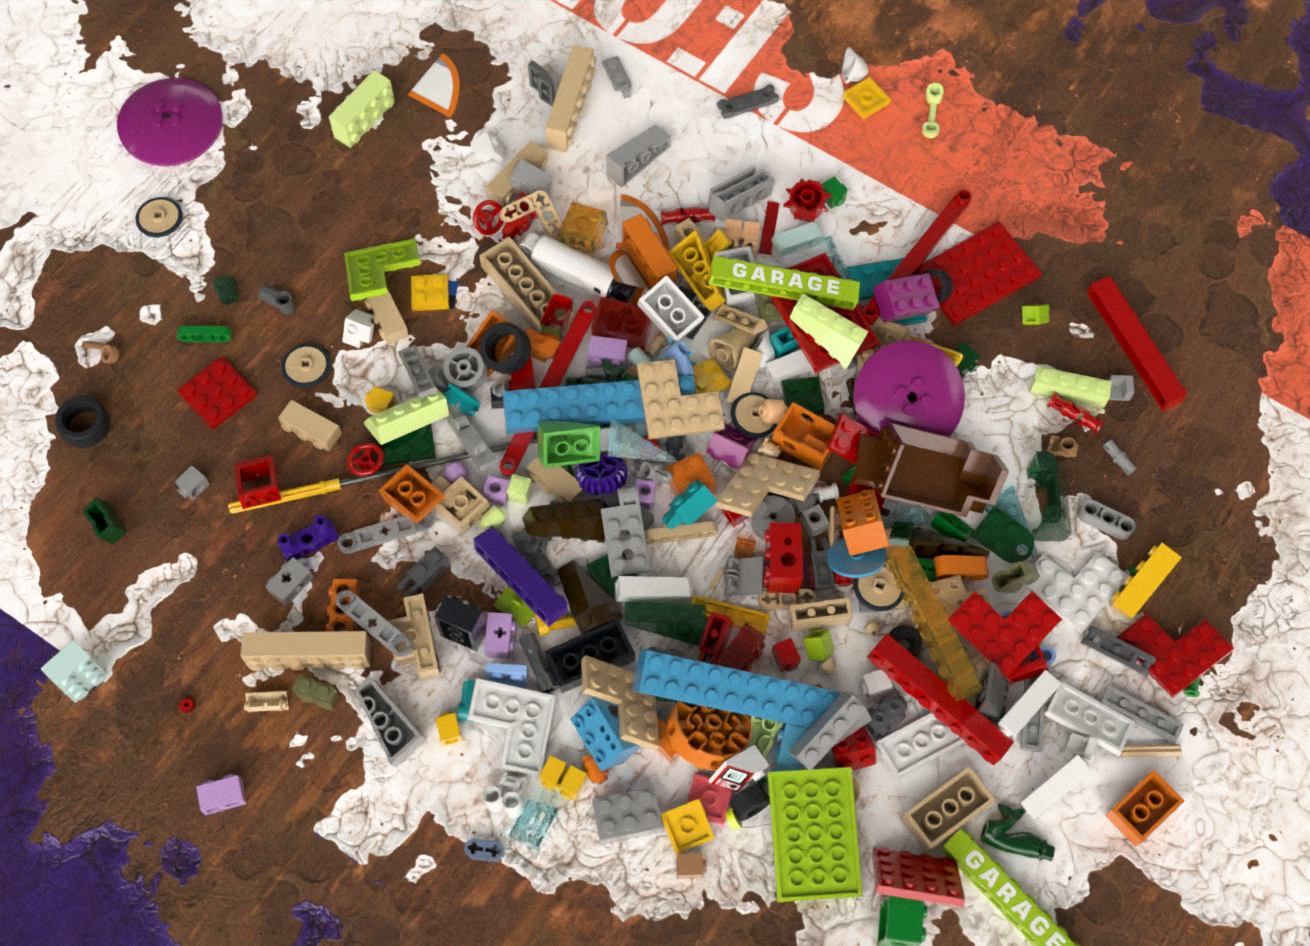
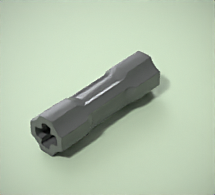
[519,633,558,694]

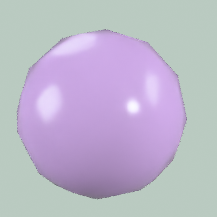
[443,462,468,484]

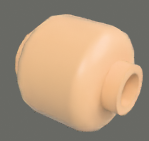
[759,399,788,424]

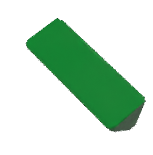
[930,511,974,542]

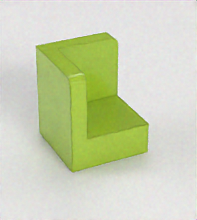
[1022,304,1049,325]
[803,629,834,661]

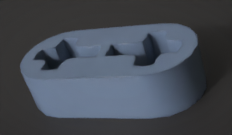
[464,838,505,862]

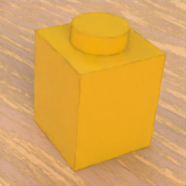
[365,386,397,413]
[435,712,463,747]

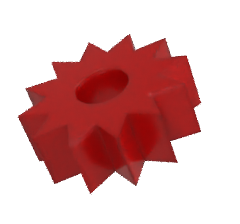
[178,698,196,713]

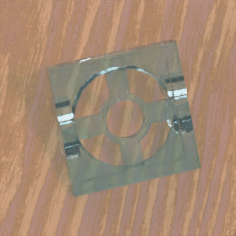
[508,799,558,852]

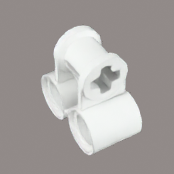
[483,772,525,818]

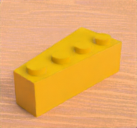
[668,230,726,312]
[1111,543,1182,621]

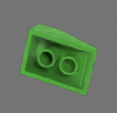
[538,421,600,468]

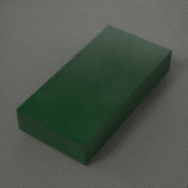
[889,521,914,547]

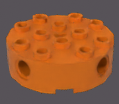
[667,701,752,770]

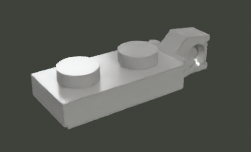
[602,56,631,99]

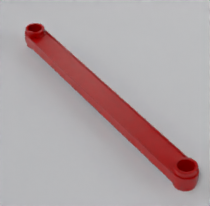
[862,189,971,326]
[499,301,597,477]

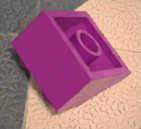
[706,423,758,468]

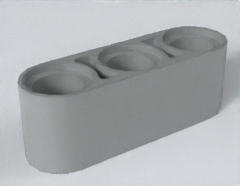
[1078,500,1136,540]

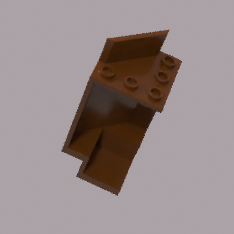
[854,421,1009,517]

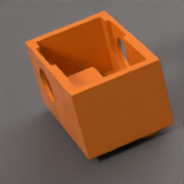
[772,402,835,472]
[836,489,889,556]

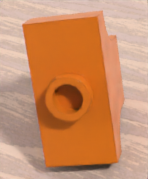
[525,327,561,363]

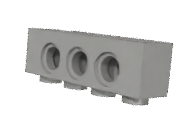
[707,166,775,221]

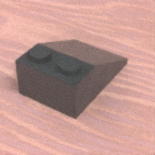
[975,662,1009,724]

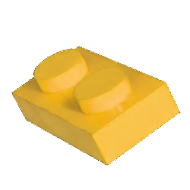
[705,229,732,261]

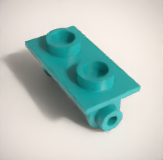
[442,383,481,417]

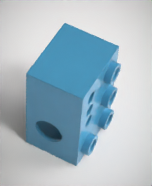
[570,697,641,771]

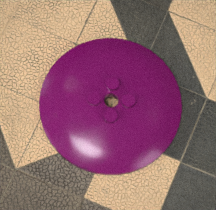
[117,78,223,166]
[853,341,965,437]

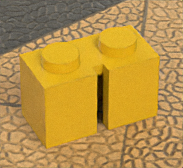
[539,755,588,800]

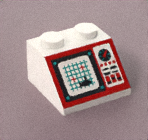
[708,745,769,792]

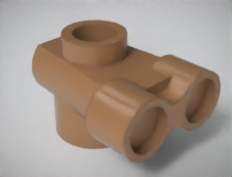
[1046,435,1079,458]

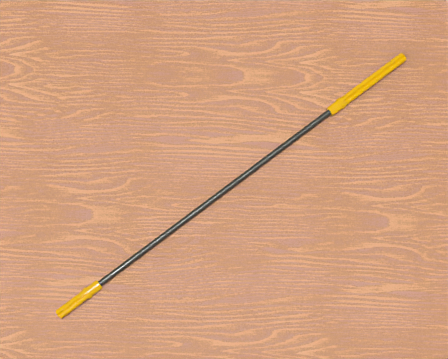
[228,424,619,514]

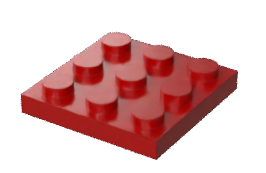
[177,356,258,430]

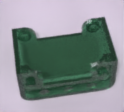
[1026,451,1072,541]

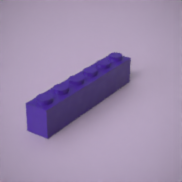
[473,527,567,627]

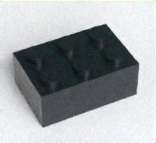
[435,596,486,652]

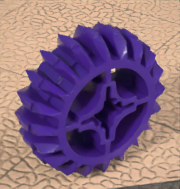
[575,452,628,496]

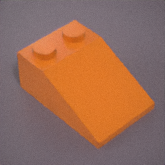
[466,310,525,377]
[379,464,445,524]

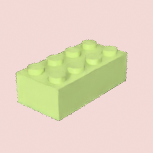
[329,70,395,148]

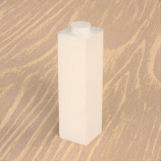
[765,350,814,387]
[615,576,692,603]
[997,670,1062,740]
[1020,755,1092,820]

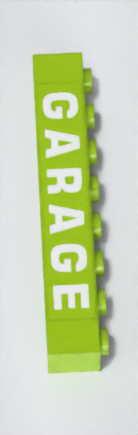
[708,256,860,310]
[940,828,1080,946]

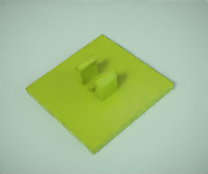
[493,586,534,628]

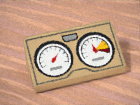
[828,506,843,549]

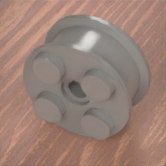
[443,347,488,392]
[751,495,795,540]

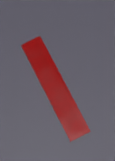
[759,201,780,255]

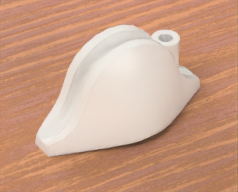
[842,47,868,83]
[737,329,775,371]

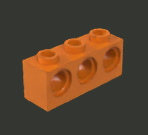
[325,579,360,632]

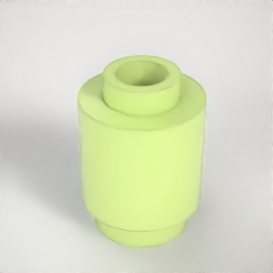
[477,506,506,531]

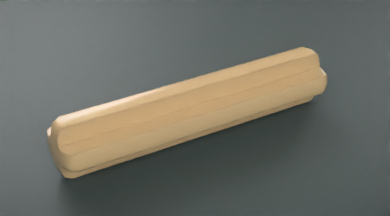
[1120,744,1182,757]

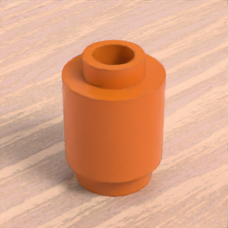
[581,754,610,785]

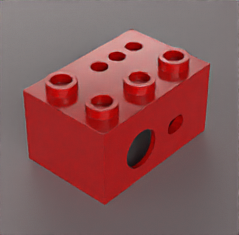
[763,522,803,594]

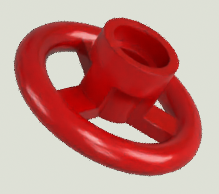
[473,200,503,236]
[346,443,384,476]

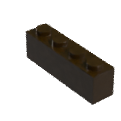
[522,498,605,543]

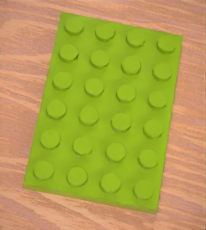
[767,767,863,902]

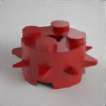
[783,178,831,223]

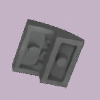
[528,60,555,106]

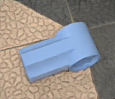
[664,340,695,377]

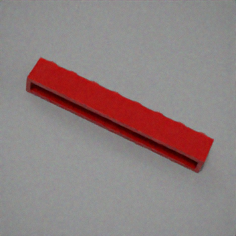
[1087,276,1187,411]
[867,634,1014,766]

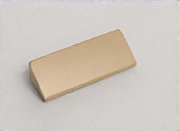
[712,304,768,335]
[726,347,763,403]

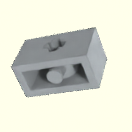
[265,557,314,607]

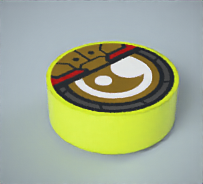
[726,808,742,830]

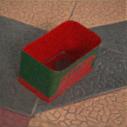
[540,294,573,339]

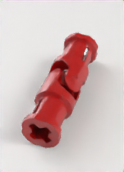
[660,206,715,225]
[1046,392,1105,434]

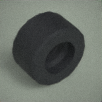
[730,783,770,821]

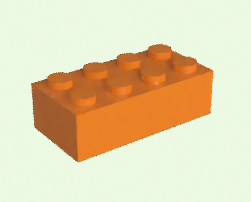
[622,214,678,288]

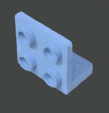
[486,663,528,689]

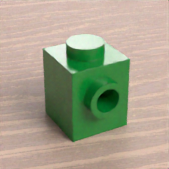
[821,177,847,209]

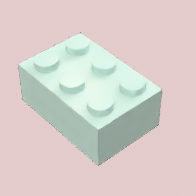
[40,640,107,703]

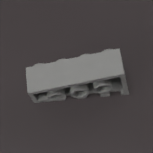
[606,124,671,188]
[354,676,426,768]

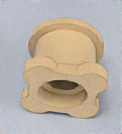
[758,436,782,459]

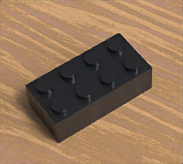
[544,619,635,694]

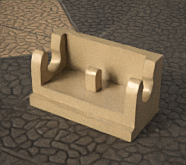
[871,318,911,347]

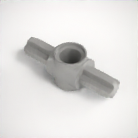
[633,458,673,484]

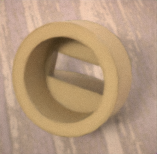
[863,620,881,637]
[818,657,836,675]

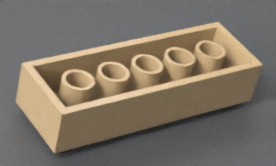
[545,45,596,153]
[479,237,574,338]
[241,631,372,671]

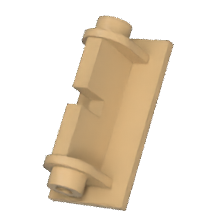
[244,691,289,713]

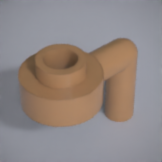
[82,341,119,364]

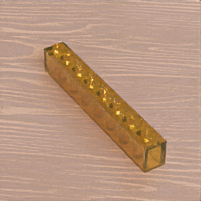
[885,545,983,702]

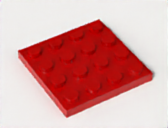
[872,847,966,908]

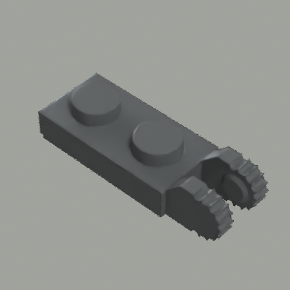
[809,538,835,591]

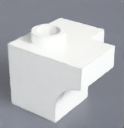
[470,131,507,163]
[342,309,374,348]
[1061,732,1098,762]

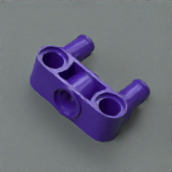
[278,515,339,561]

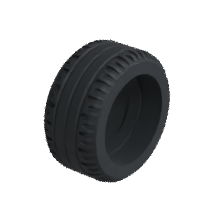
[479,323,532,374]
[55,396,110,448]

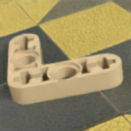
[500,190,564,240]
[758,554,816,611]

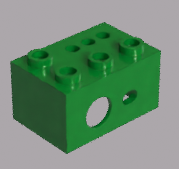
[877,895,928,946]

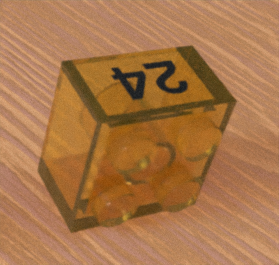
[559,202,608,252]

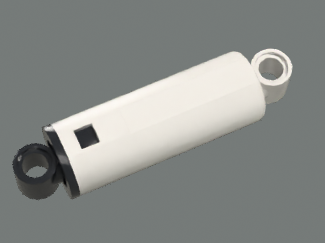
[518,233,637,303]

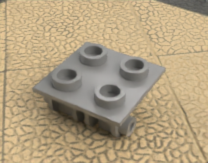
[724,555,764,597]

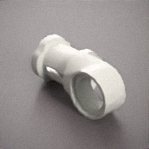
[810,483,839,503]

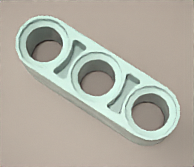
[771,222,826,257]

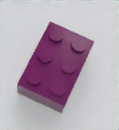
[873,273,940,323]

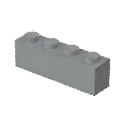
[788,691,872,771]

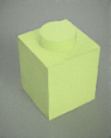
[507,474,532,505]

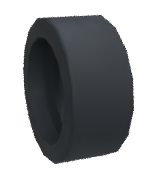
[922,269,953,304]

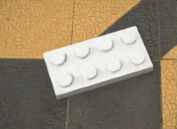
[1044,681,1135,756]
[875,713,966,780]

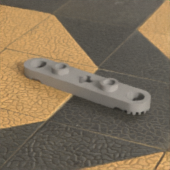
[337,513,434,554]
[336,590,413,658]

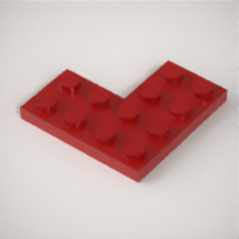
[826,414,886,512]
[946,591,1062,678]
[1116,613,1234,699]

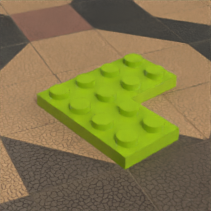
[344,238,421,301]

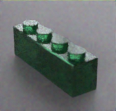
[624,602,706,647]

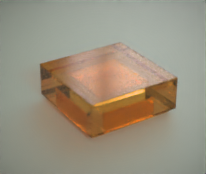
[733,537,756,558]

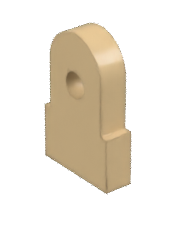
[709,566,726,592]

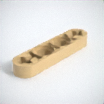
[644,522,718,545]

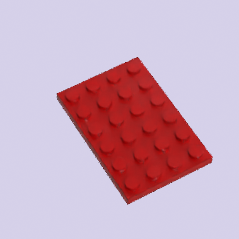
[914,221,1042,326]
[769,253,880,373]

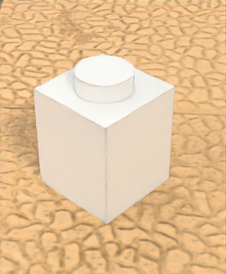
[859,669,893,700]

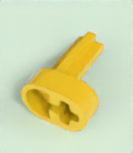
[534,613,577,636]

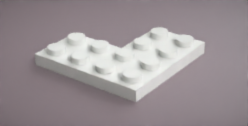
[1023,552,1129,634]
[467,678,556,777]

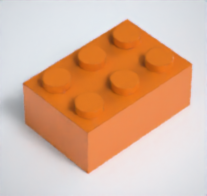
[1105,770,1185,847]

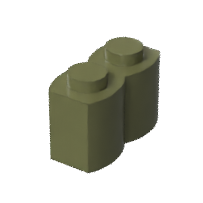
[991,562,1040,593]
[292,675,339,710]

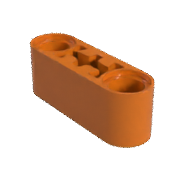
[934,555,990,581]

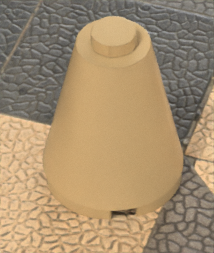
[708,328,757,371]

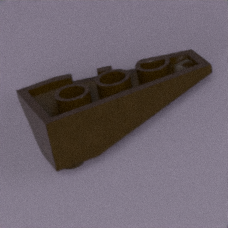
[907,527,989,560]
[557,560,624,635]

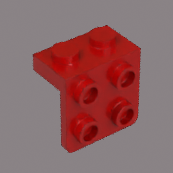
[831,725,876,771]

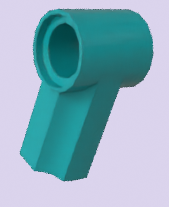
[458,680,476,722]

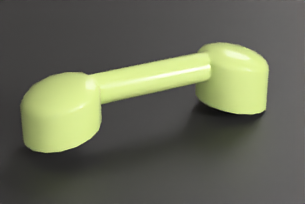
[922,83,944,138]

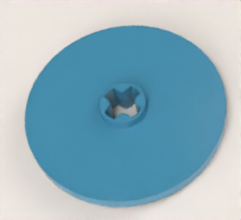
[827,538,887,578]

